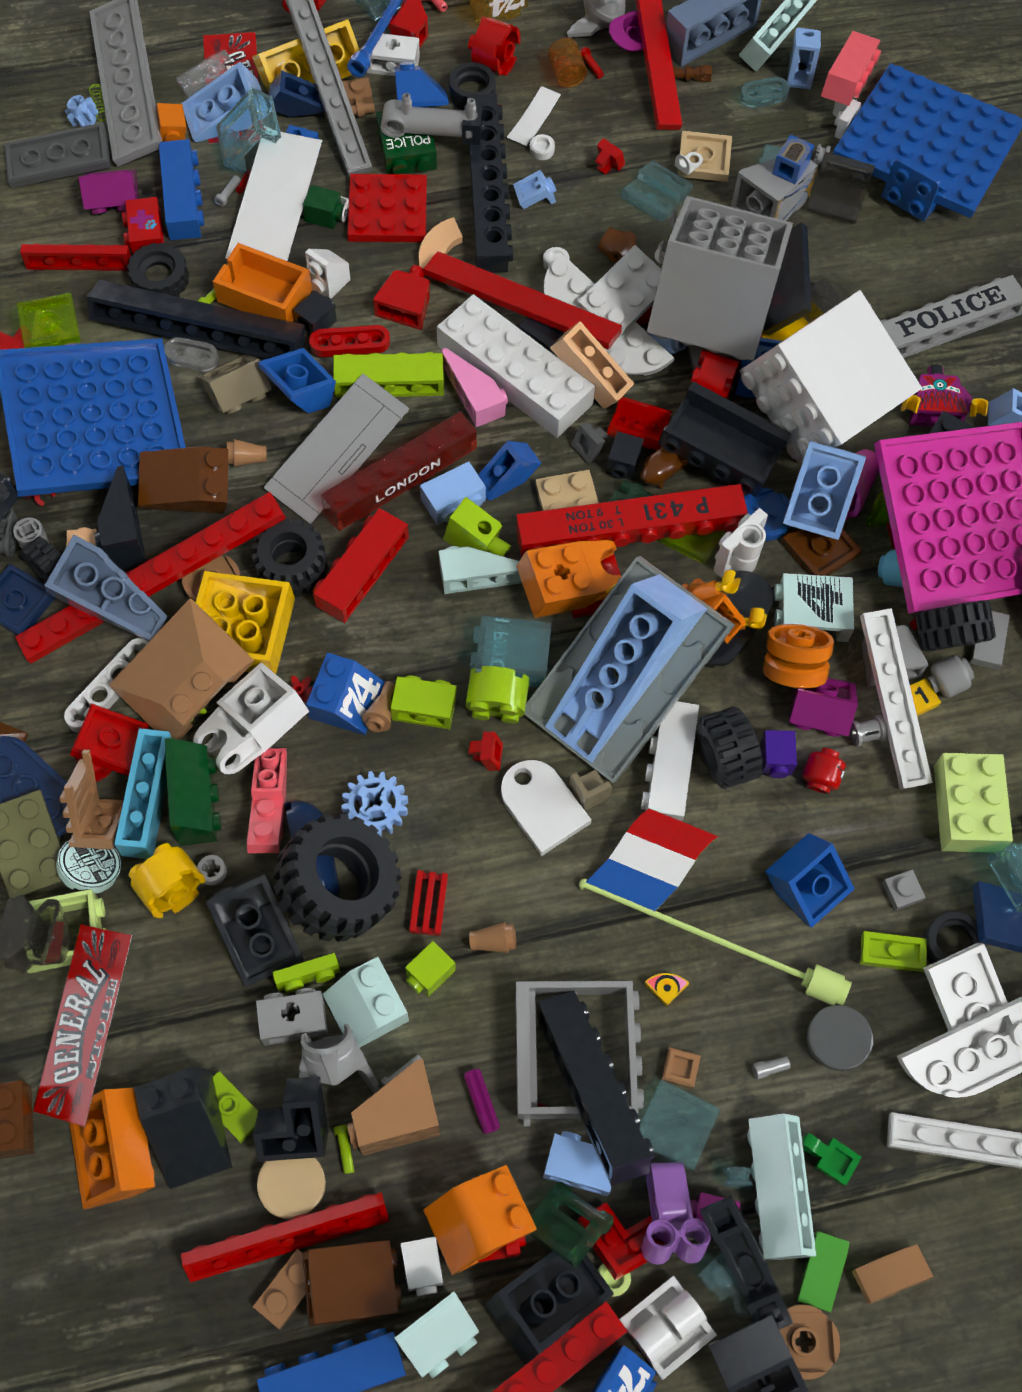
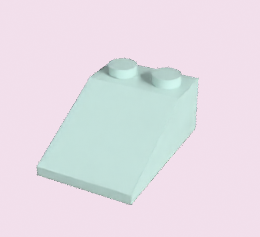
[395,1292,479,1379]

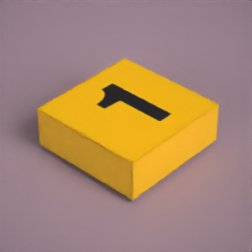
[910,678,941,716]

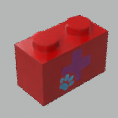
[122,197,164,255]

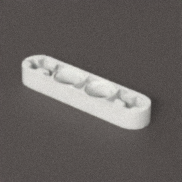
[64,638,148,733]

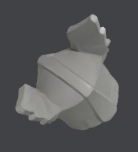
[567,0,625,38]
[299,1024,380,1093]

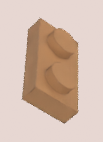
[253,1249,306,1330]

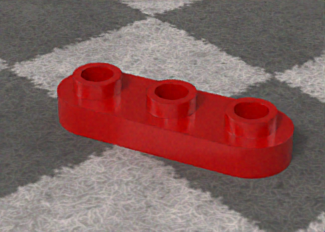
[309,325,390,357]

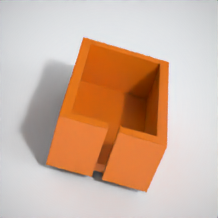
[213,243,312,322]

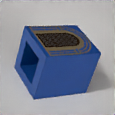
[772,135,814,185]

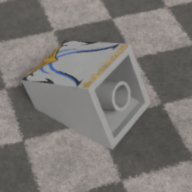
[731,159,818,221]

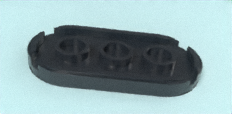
[704,571,773,668]

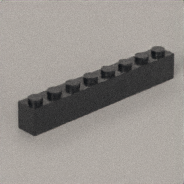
[87,280,305,359]

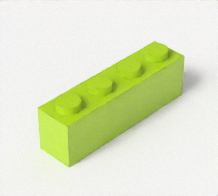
[334,352,444,398]

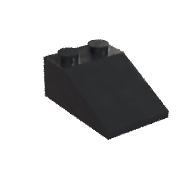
[94,465,147,572]
[206,869,304,988]
[134,1066,233,1189]
[484,1236,614,1365]

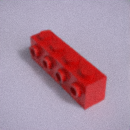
[313,508,409,624]

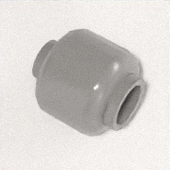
[927,655,975,698]

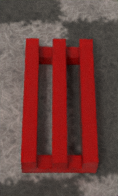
[409,870,448,937]

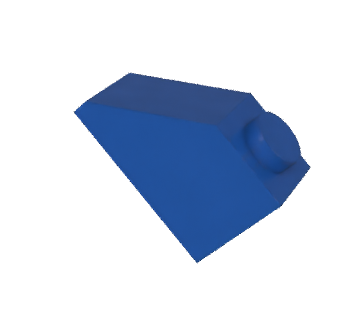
[478,441,542,500]

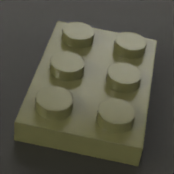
[0,790,62,900]

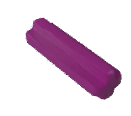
[464,1069,500,1134]

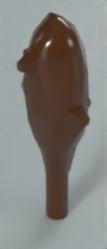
[639,447,689,489]

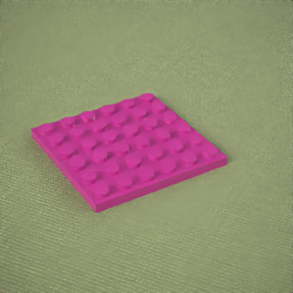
[874,422,1022,614]

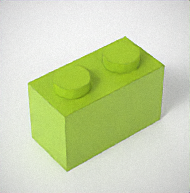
[391,675,456,729]

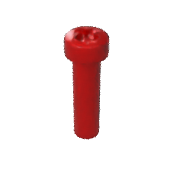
[578,47,604,79]

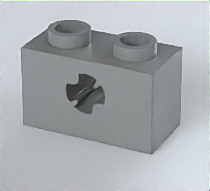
[256,988,328,1046]

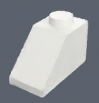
[401,1237,443,1297]

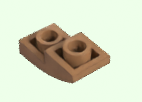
[852,1244,934,1305]

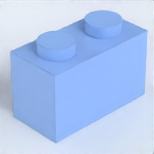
[420,462,486,525]
[543,1131,611,1196]

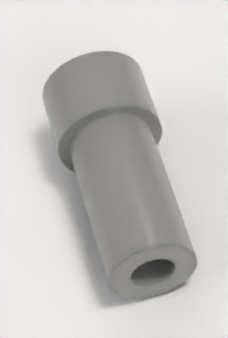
[752,1056,791,1080]

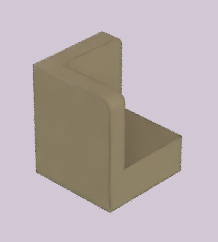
[569,770,612,811]

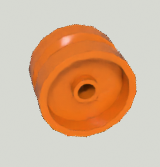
[763,624,834,688]

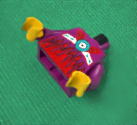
[901,364,988,426]

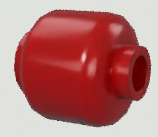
[802,747,846,794]

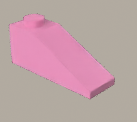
[441,348,508,427]

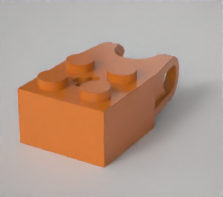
[516,540,622,618]

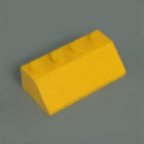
[252,19,360,92]

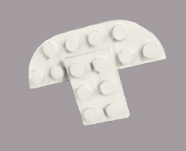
[544,245,674,376]
[897,942,1022,1097]

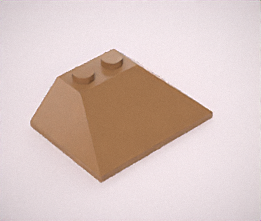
[109,598,255,740]

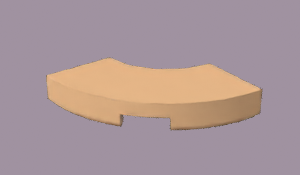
[419,217,462,269]

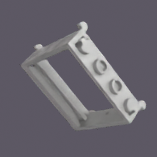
[515,981,644,1127]

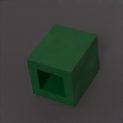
[302,185,344,229]

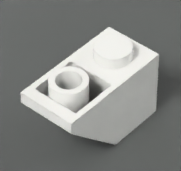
[305,249,350,299]

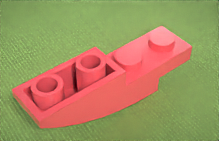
[247,748,287,854]

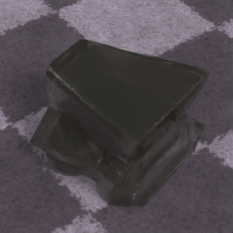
[0,894,71,975]

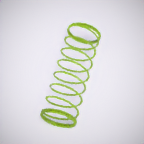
[89,84,106,121]

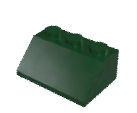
[165,738,222,846]

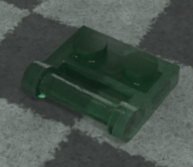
[530,1182,614,1268]

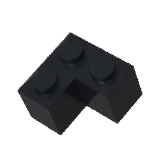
[253,1076,329,1162]

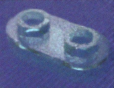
[740,77,789,108]

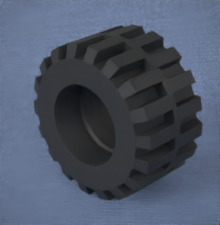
[252,518,327,598]
[915,600,996,652]
[697,706,762,790]

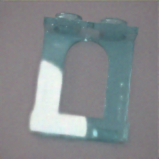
[216,87,281,174]

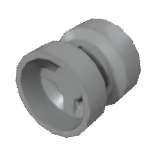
[13,517,49,550]

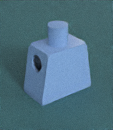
[786,28,821,90]

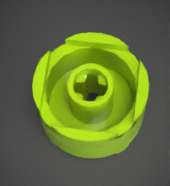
[465,666,530,724]

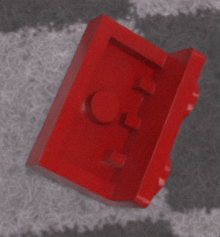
[607,397,672,450]

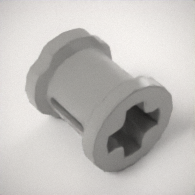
[850,715,888,747]

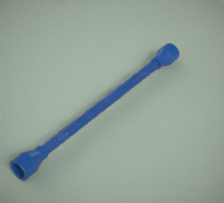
[347,0,402,77]

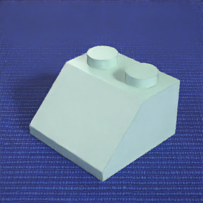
[323,957,409,1048]

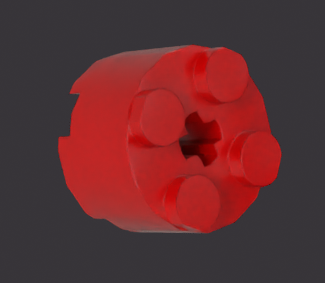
[468,16,521,76]
[691,350,739,399]

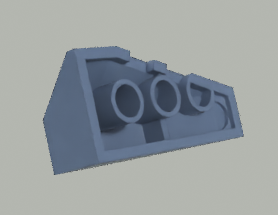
[44,535,168,641]

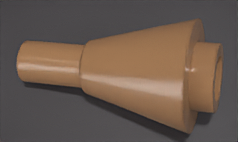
[362,681,395,732]

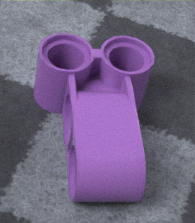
[641,1162,711,1265]

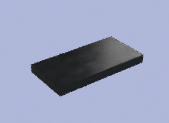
[763,222,811,335]

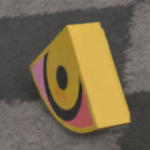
[644,973,689,1007]

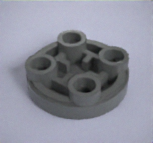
[807,1005,873,1071]

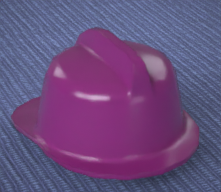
[609,10,643,53]

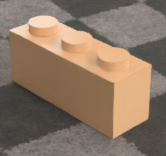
[550,321,634,409]

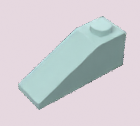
[439,546,522,594]

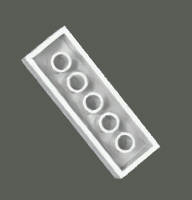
[437,294,595,438]

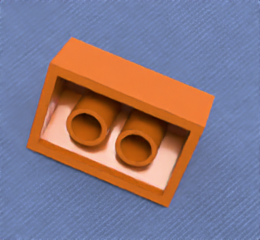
[69,1087,155,1209]

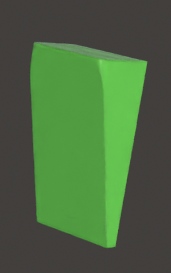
[797,1231,850,1313]

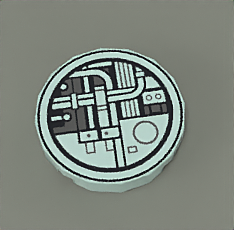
[56,840,121,893]

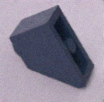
[267,70,324,117]

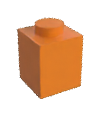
[156,103,186,142]

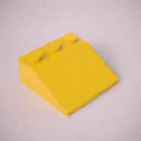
[196,571,295,674]

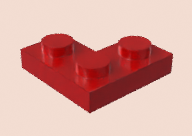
[577,1202,666,1281]

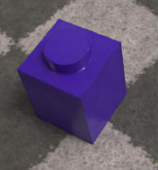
[760,730,797,778]

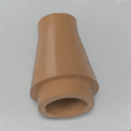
[226,439,266,467]
[469,922,516,953]

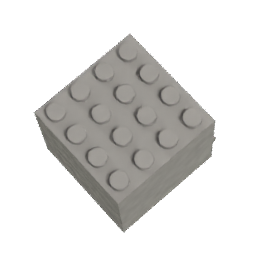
[647,196,793,361]

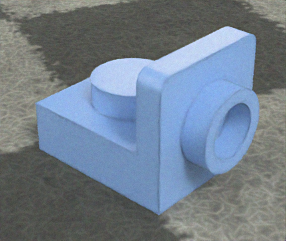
[513,170,557,209]

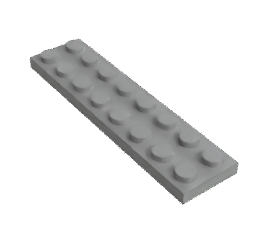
[89,0,162,167]

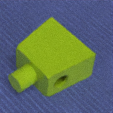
[443,497,511,557]

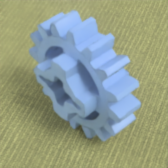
[341,771,408,836]

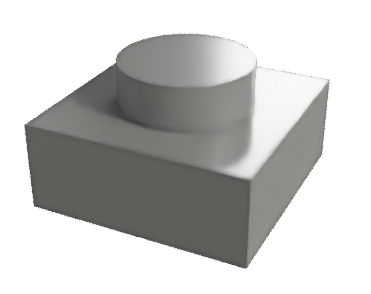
[882,870,926,911]

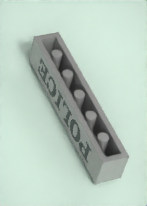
[880,275,1022,358]

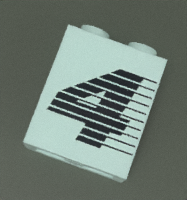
[774,573,854,642]

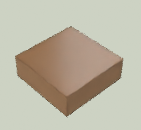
[661,1047,701,1090]

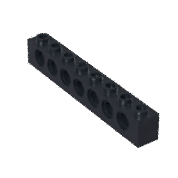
[467,94,513,273]

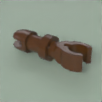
[673,65,712,83]

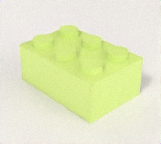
[933,753,1013,853]

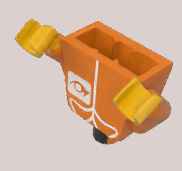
[681,570,767,644]

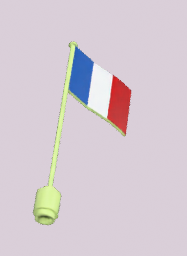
[579,808,852,1005]

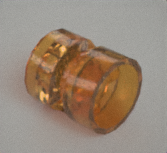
[548,38,588,88]

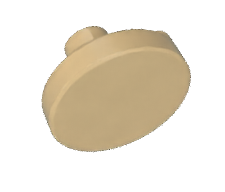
[257,1158,326,1220]

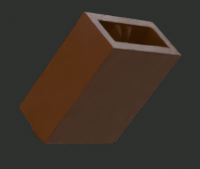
[302,1240,401,1327]

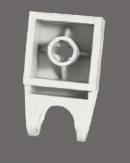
[193,663,309,774]

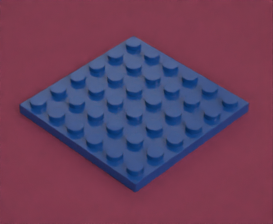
[831,63,1022,218]
[0,338,186,497]

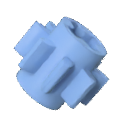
[65,95,99,127]

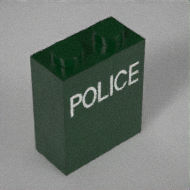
[376,107,437,174]

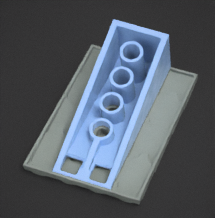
[525,556,735,783]

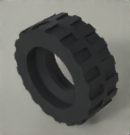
[127,243,189,297]

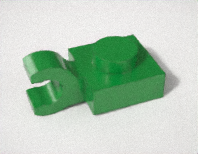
[802,1133,862,1187]

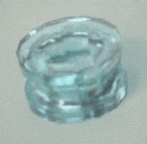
[723,1167,753,1188]

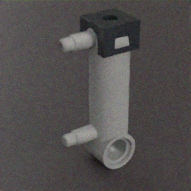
[381,93,483,145]

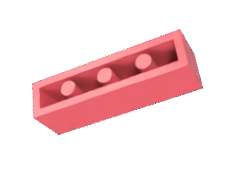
[821,31,881,106]

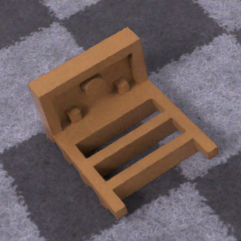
[60,749,124,850]

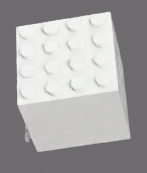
[739,290,922,463]

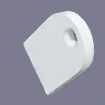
[501,760,591,856]

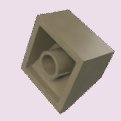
[198,354,272,414]

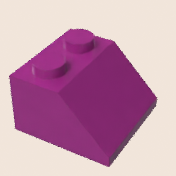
[78,169,139,214]
[789,677,858,737]

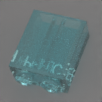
[470,616,552,687]

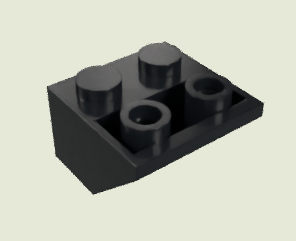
[709,1314,808,1392]

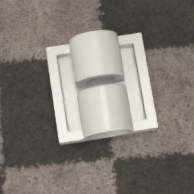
[713,508,768,578]
[619,1276,717,1380]

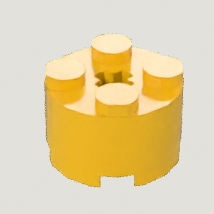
[128,843,206,918]

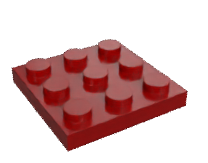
[348,174,427,243]

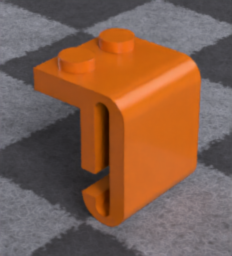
[423,1165,537,1275]

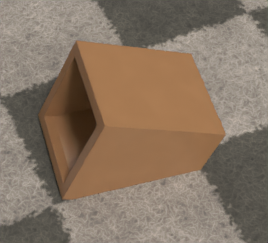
[347,1059,440,1156]

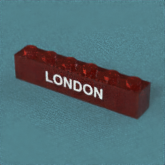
[321,411,477,531]

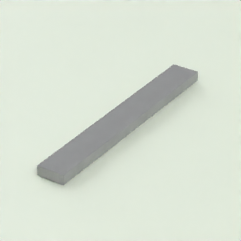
[286,0,372,177]

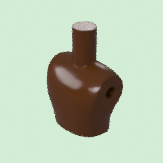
[597,227,648,263]

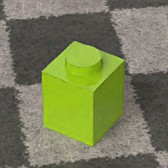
[405,941,456,997]

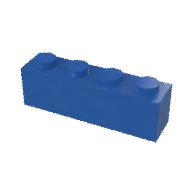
[159,139,205,241]
[257,1327,407,1392]

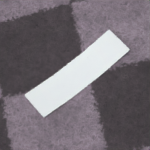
[507,86,561,146]

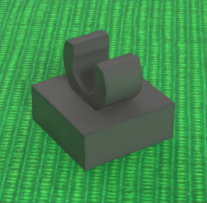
[571,422,608,463]

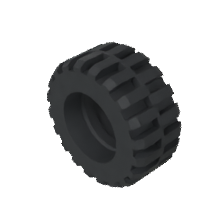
[273,813,402,942]

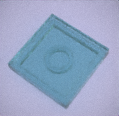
[639,1080,721,1171]

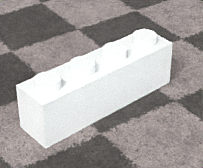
[641,701,699,821]

